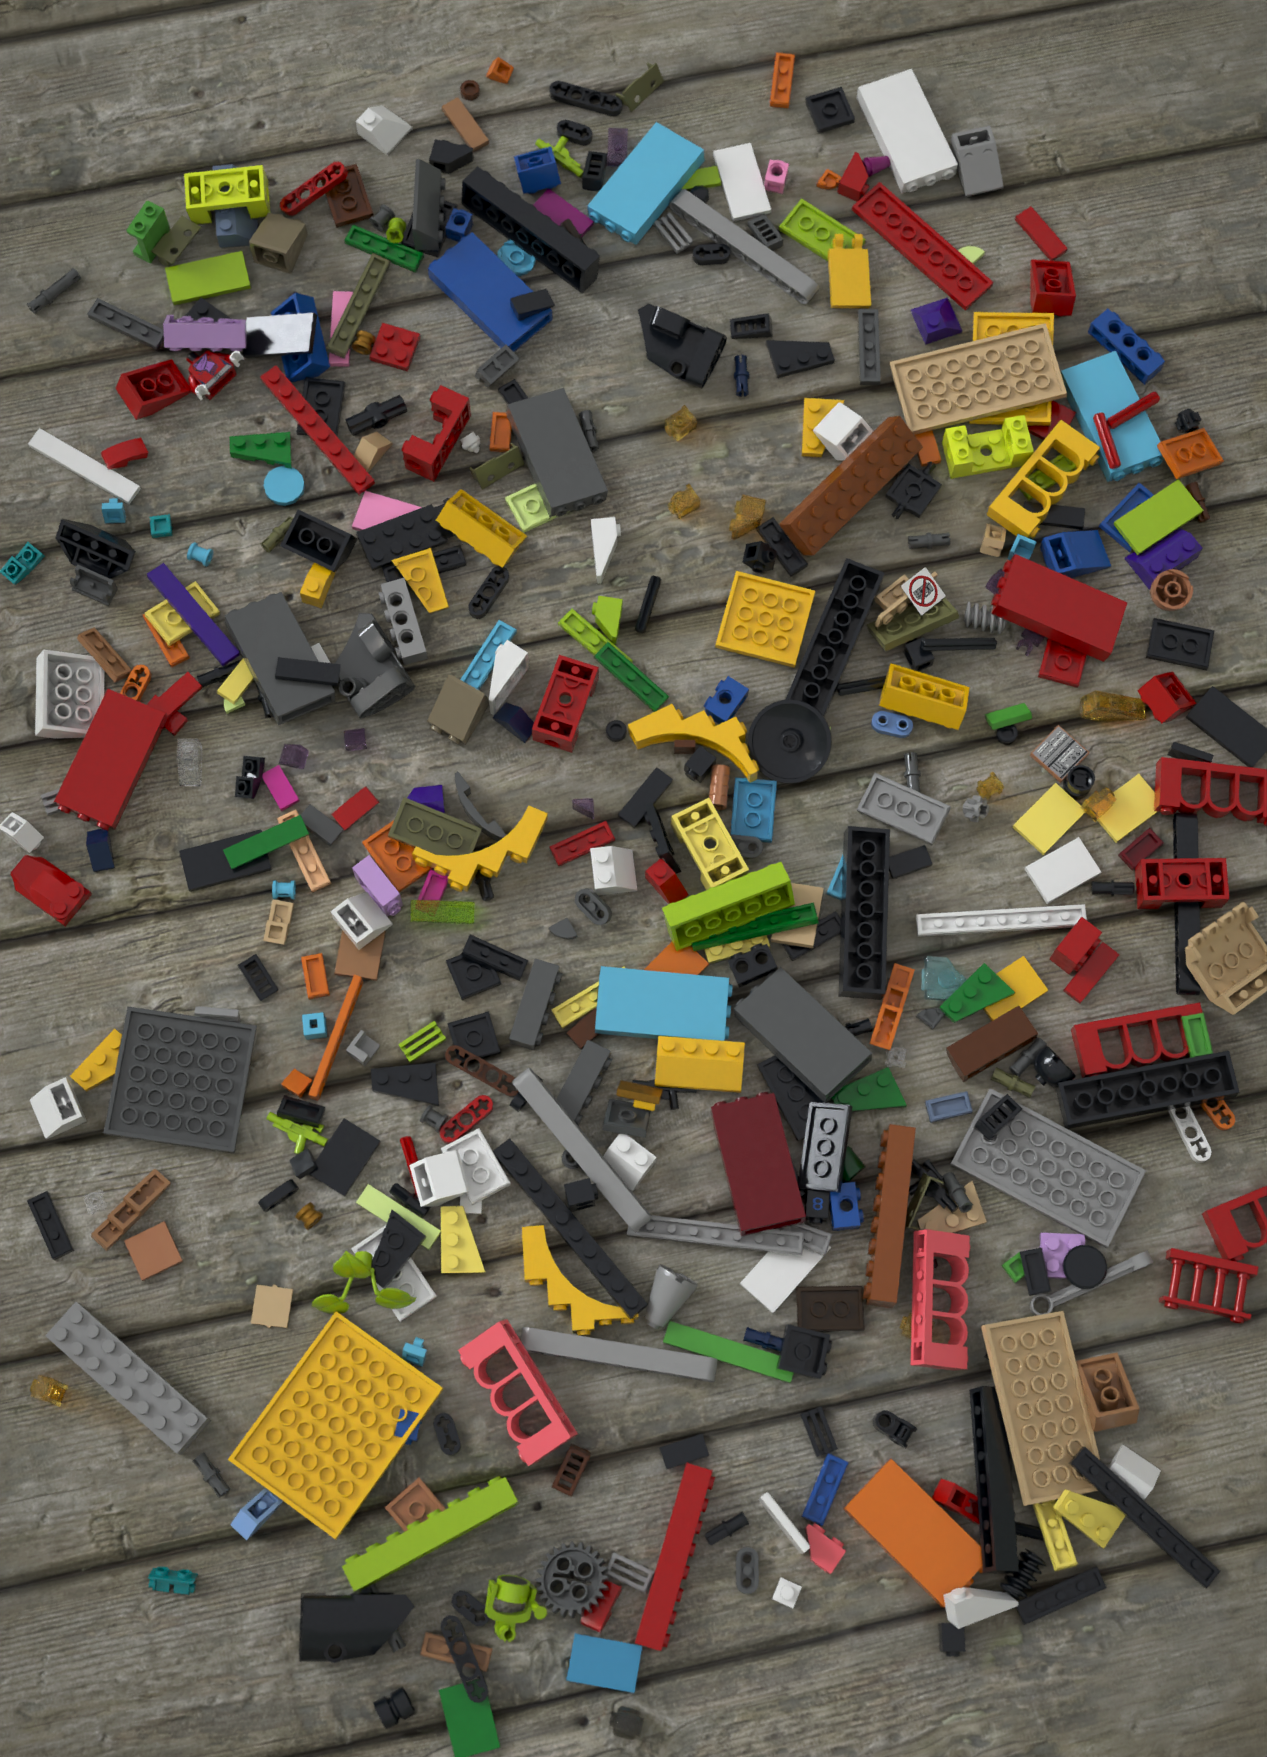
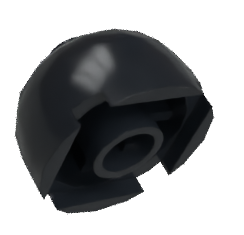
[1034,1045,1076,1088]

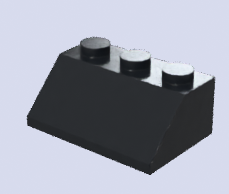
[281,509,358,572]

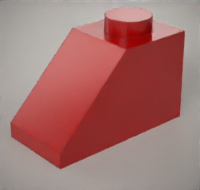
[837,152,870,202]
[645,858,689,904]

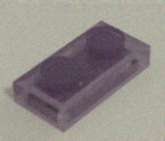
[607,128,628,167]

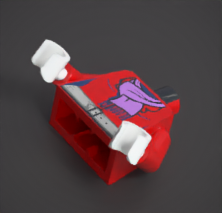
[186,351,245,400]

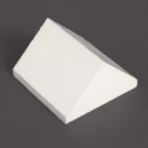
[1108,1444,1161,1500]

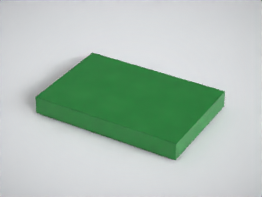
[439,1678,501,1757]

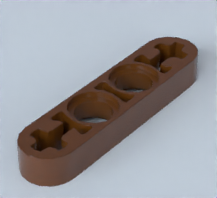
[445,1045,519,1097]

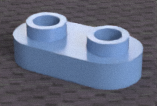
[871,711,913,738]

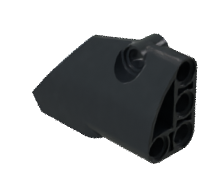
[638,304,727,389]
[299,1593,415,1663]

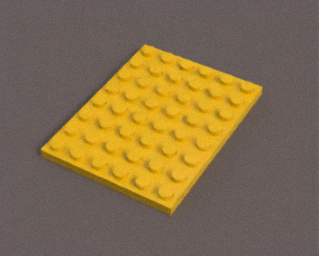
[228,1311,444,1540]

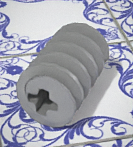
[963,601,1007,635]

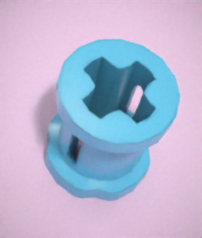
[187,542,214,567]
[272,880,296,900]

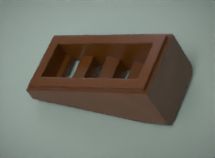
[552,1444,591,1497]

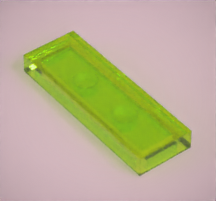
[410,900,475,924]

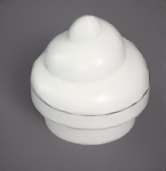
[460,432,480,453]

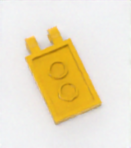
[828,234,871,309]

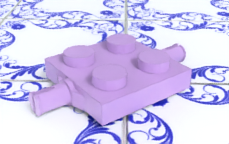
[1025,1233,1085,1279]

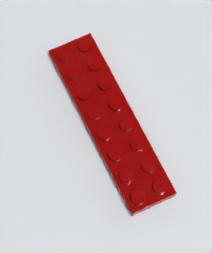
[852,182,993,311]

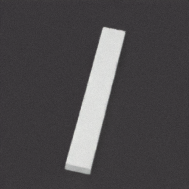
[916,904,1087,937]

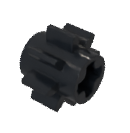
[1175,409,1201,434]

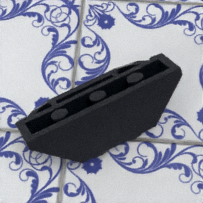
[55,519,136,579]

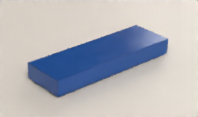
[801,1453,849,1526]

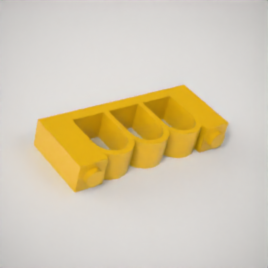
[987,420,1100,539]

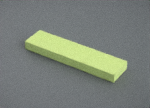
[356,1184,441,1250]

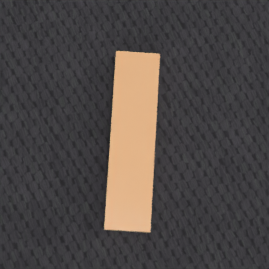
[277,810,331,893]

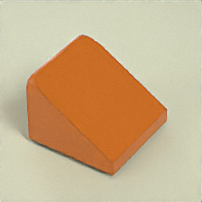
[486,57,514,84]
[281,1068,313,1098]

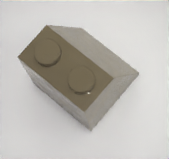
[249,213,308,274]
[427,674,489,745]

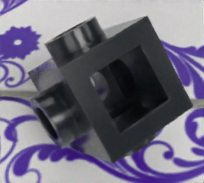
[742,541,777,573]

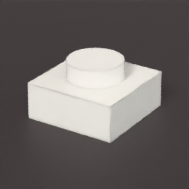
[772,1577,802,1609]

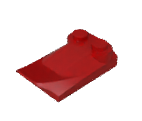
[10,855,92,927]

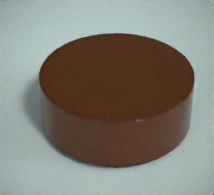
[460,80,480,101]

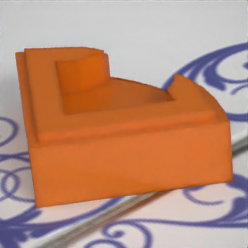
[816,169,842,189]

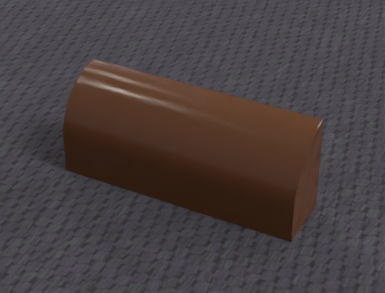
[946,1006,1038,1082]

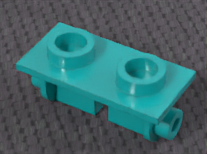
[148,1566,198,1595]

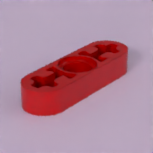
[440,1095,493,1144]

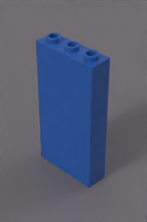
[428,232,553,352]

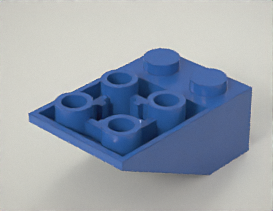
[1040,530,1111,578]

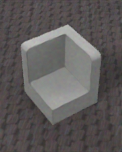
[346,1030,380,1066]

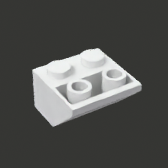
[812,402,873,460]
[330,892,393,950]
[30,1077,87,1140]
[409,1150,470,1207]

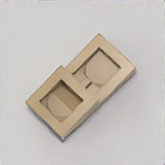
[263,899,295,945]

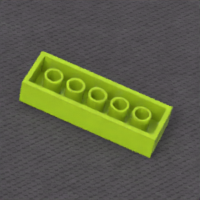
[662,862,795,951]

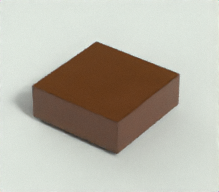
[674,740,696,754]

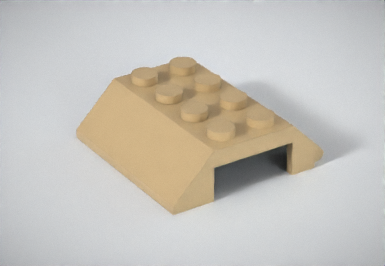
[1185,902,1267,1015]

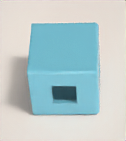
[302,1012,327,1040]

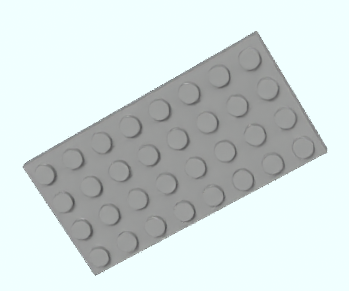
[950,1088,1146,1248]

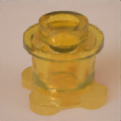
[976,772,1004,799]

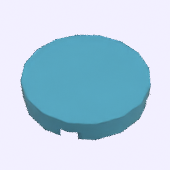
[497,240,536,276]
[264,466,305,506]

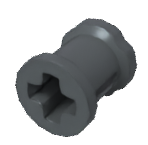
[369,205,395,231]
[420,1105,448,1133]

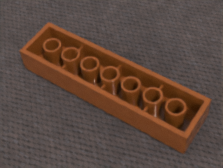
[779,416,923,555]
[863,1124,916,1308]

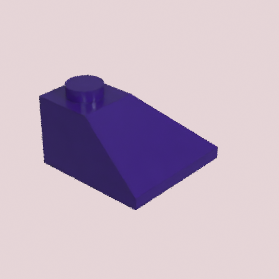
[911,297,962,345]

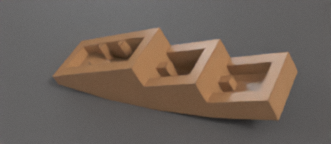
[91,1169,171,1251]

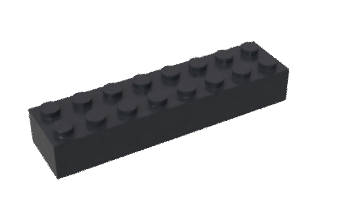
[461,166,600,294]
[785,558,885,717]
[838,826,890,1000]
[1055,1051,1240,1129]

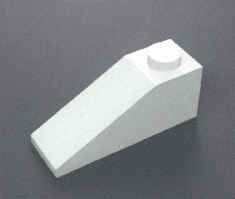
[591,517,621,584]
[944,1587,1019,1629]

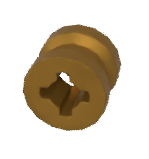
[352,330,376,355]
[295,1202,323,1230]

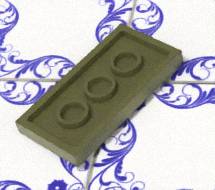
[867,597,959,651]
[388,797,482,856]

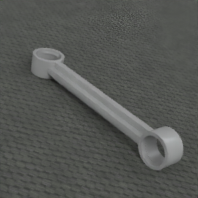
[1029,1250,1154,1316]

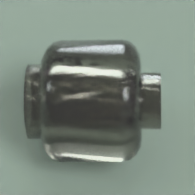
[609,1706,644,1740]

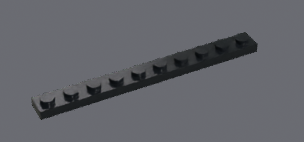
[493,1138,648,1320]

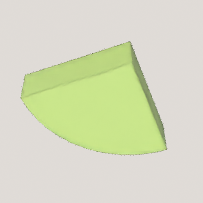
[958,246,985,264]
[224,696,245,714]

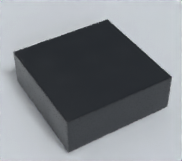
[289,1149,318,1179]

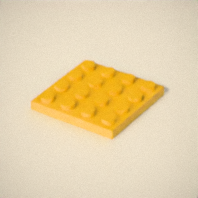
[715,571,815,668]

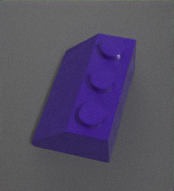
[1125,528,1203,590]

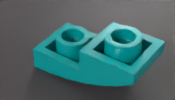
[0,542,45,585]

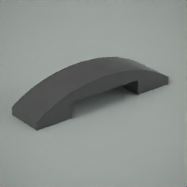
[455,771,506,842]

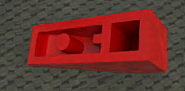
[932,1479,979,1526]

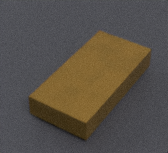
[616,1080,663,1105]

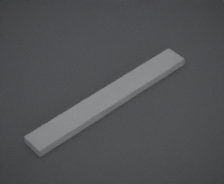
[627,1215,804,1256]

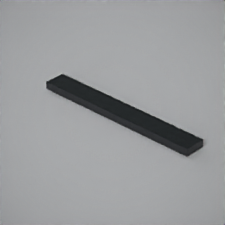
[1069,1446,1220,1589]

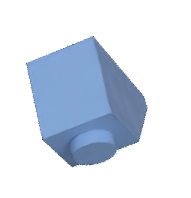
[230,1488,283,1540]

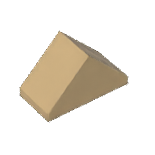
[354,432,393,472]

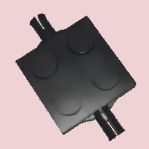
[885,461,942,519]

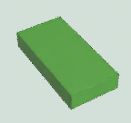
[985,703,1032,730]
[1181,1013,1213,1058]

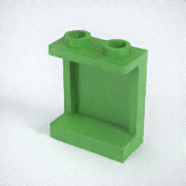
[126,201,171,264]

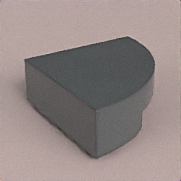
[549,918,578,940]
[916,1008,945,1030]

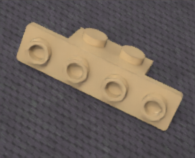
[874,572,938,628]

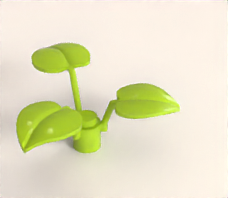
[312,1251,416,1314]

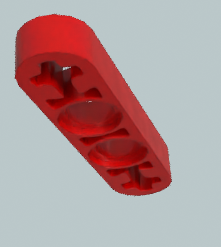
[280,162,348,216]

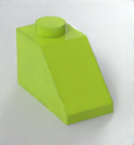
[592,596,623,645]

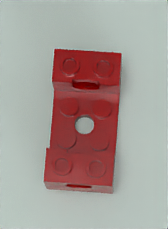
[402,385,471,482]
[532,655,599,753]
[1135,858,1229,909]

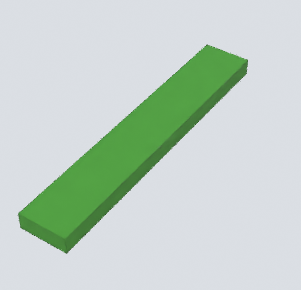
[663,1321,793,1383]

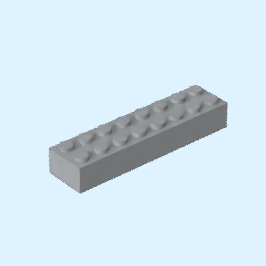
[45,1302,211,1455]

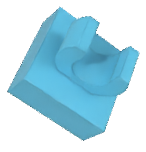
[102,498,126,523]
[402,1337,427,1367]

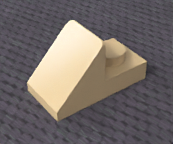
[980,524,1007,557]

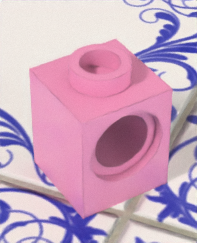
[764,159,789,194]

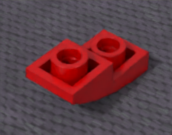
[101,438,148,470]
[331,786,380,830]
[580,1581,622,1633]

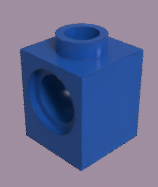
[445,208,473,242]
[394,1409,423,1445]

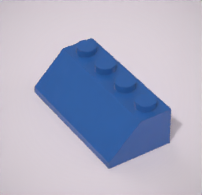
[271,293,330,383]

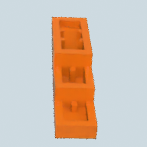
[870,963,915,1050]

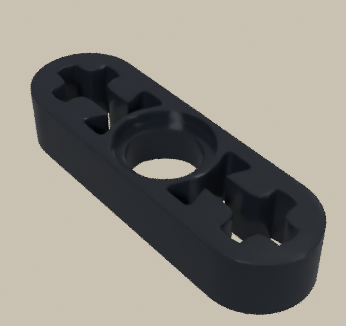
[468,566,509,619]

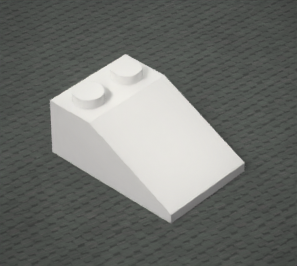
[489,640,529,716]

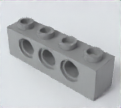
[378,578,428,665]

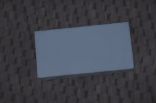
[925,1091,973,1123]

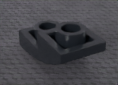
[235,756,265,799]

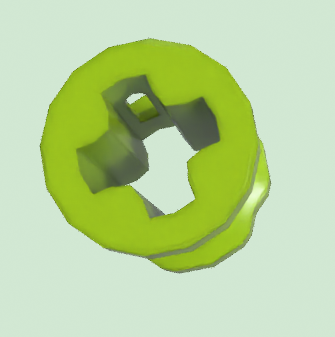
[386,217,406,243]

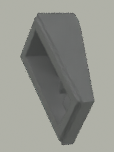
[747,214,783,251]

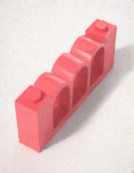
[911,1229,970,1371]
[458,1319,578,1466]

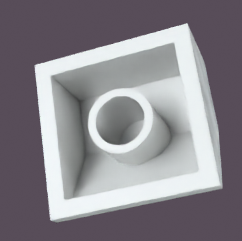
[590,846,637,895]
[603,1133,657,1192]

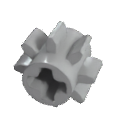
[963,795,989,822]

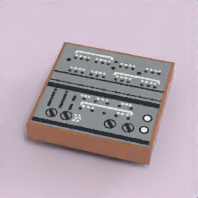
[1030,725,1090,783]

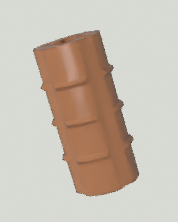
[709,765,730,810]

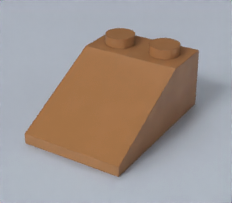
[1076,1353,1139,1432]

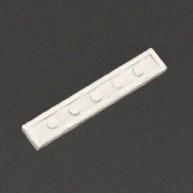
[28,428,141,505]

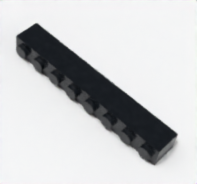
[969,1386,1019,1574]

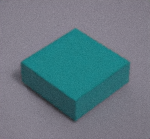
[150,514,173,538]

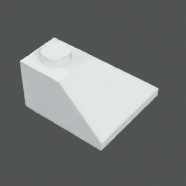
[356,105,412,155]

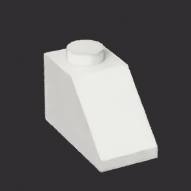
[0,812,44,853]

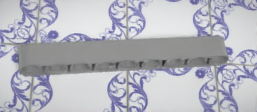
[669,189,819,304]
[512,1067,652,1232]
[520,1327,718,1382]

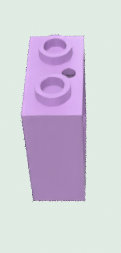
[352,855,403,917]

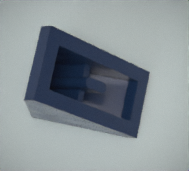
[493,702,534,743]
[86,829,115,872]

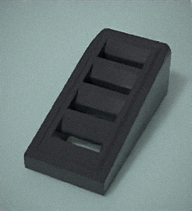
[582,151,608,192]
[730,313,773,339]
[237,954,279,1001]
[975,1094,1022,1140]

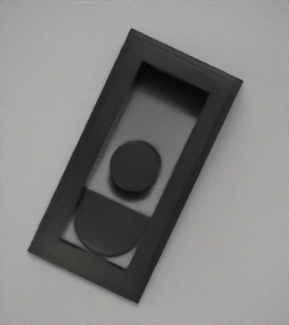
[510,288,555,321]

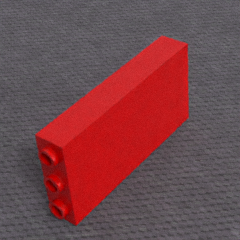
[991,554,1128,662]
[54,689,168,831]

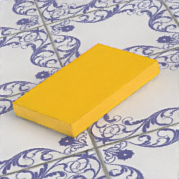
[983,956,1048,1021]

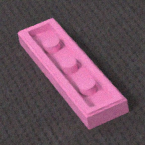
[329,291,353,367]

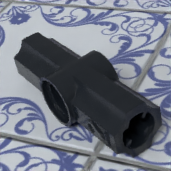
[345,395,408,436]

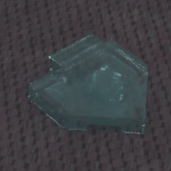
[921,956,967,1001]

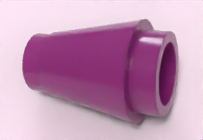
[862,155,890,177]

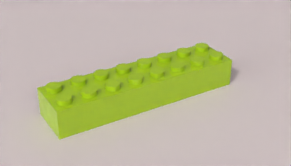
[342,1476,519,1592]

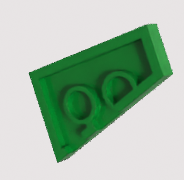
[230,432,292,469]
[939,963,1015,1023]
[831,1067,907,1112]

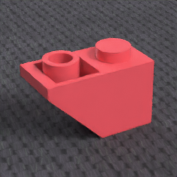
[805,1523,846,1574]

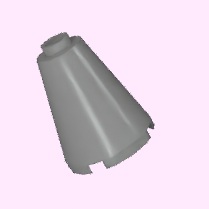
[644,1264,698,1329]

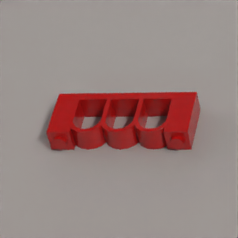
[1154,757,1267,827]
[1071,1002,1203,1078]
[1202,1186,1267,1262]

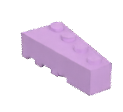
[163,315,247,351]

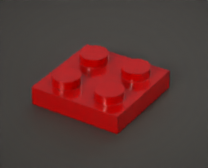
[369,323,421,372]

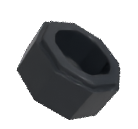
[690,185,709,203]

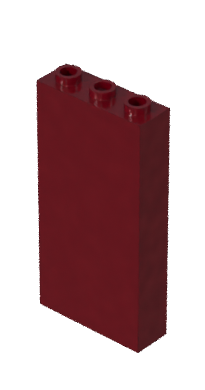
[711,1092,806,1236]

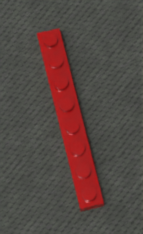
[260,366,375,495]

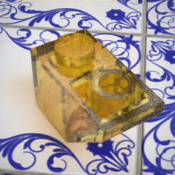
[729,494,766,540]

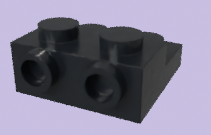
[777,1324,832,1379]

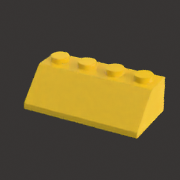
[436,489,527,568]
[879,663,970,730]
[654,1036,745,1093]

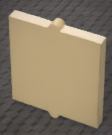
[251,1285,293,1328]

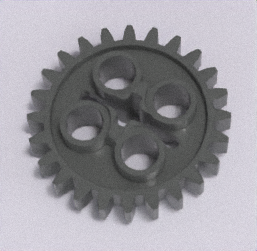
[535,1541,610,1619]

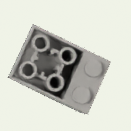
[950,126,1004,197]

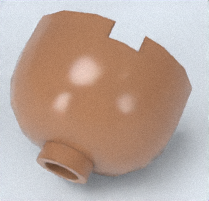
[1150,569,1193,612]

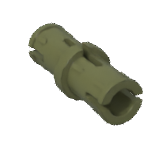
[260,516,293,553]
[990,1067,1035,1098]

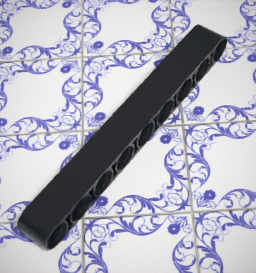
[1173,813,1201,996]

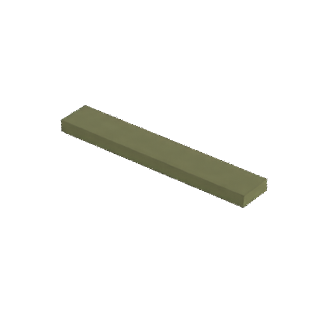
[326,253,391,359]

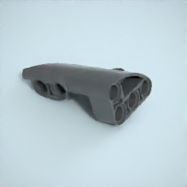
[335,613,415,718]

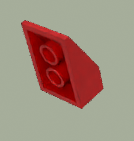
[1030,259,1076,317]
[115,359,191,420]

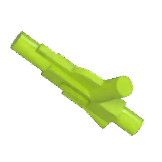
[535,136,584,178]
[266,1112,328,1155]

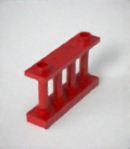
[1159,1248,1259,1324]

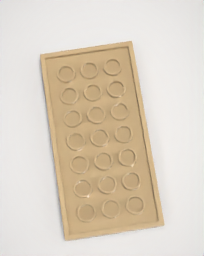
[890,323,1067,435]
[981,1311,1100,1506]

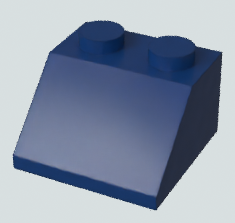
[514,146,561,194]

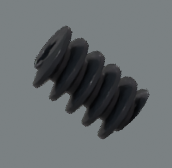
[999,1549,1047,1601]

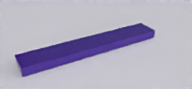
[147,563,240,666]

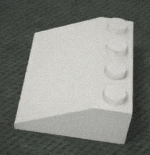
[35,650,104,739]

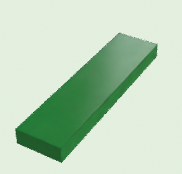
[344,225,424,273]
[594,642,669,712]
[223,815,310,870]

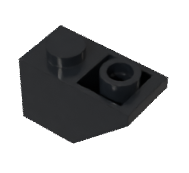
[429,139,474,174]

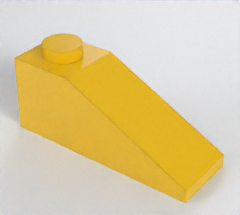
[300,563,337,608]

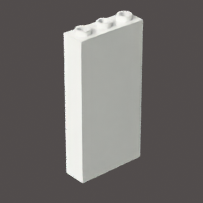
[857,69,958,193]

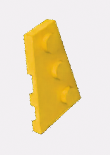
[802,398,844,457]
[392,548,449,614]
[70,1029,122,1092]

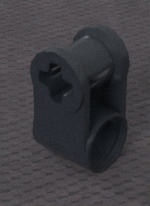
[872,1410,917,1449]

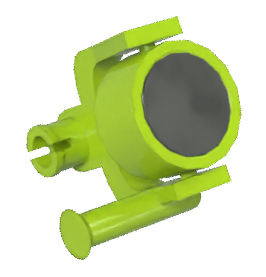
[485,1575,547,1642]

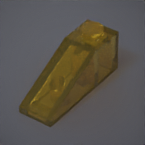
[1080,691,1146,721]
[30,1375,68,1407]

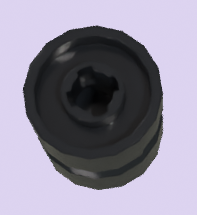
[1063,765,1095,800]
[373,1686,416,1730]

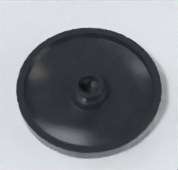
[748,699,832,783]

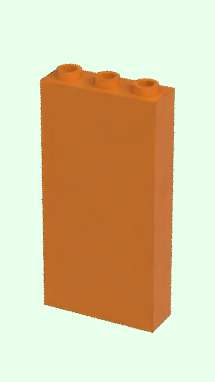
[843,1459,983,1607]

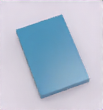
[730,777,777,843]
[566,1634,642,1693]

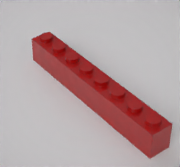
[635,1463,715,1651]

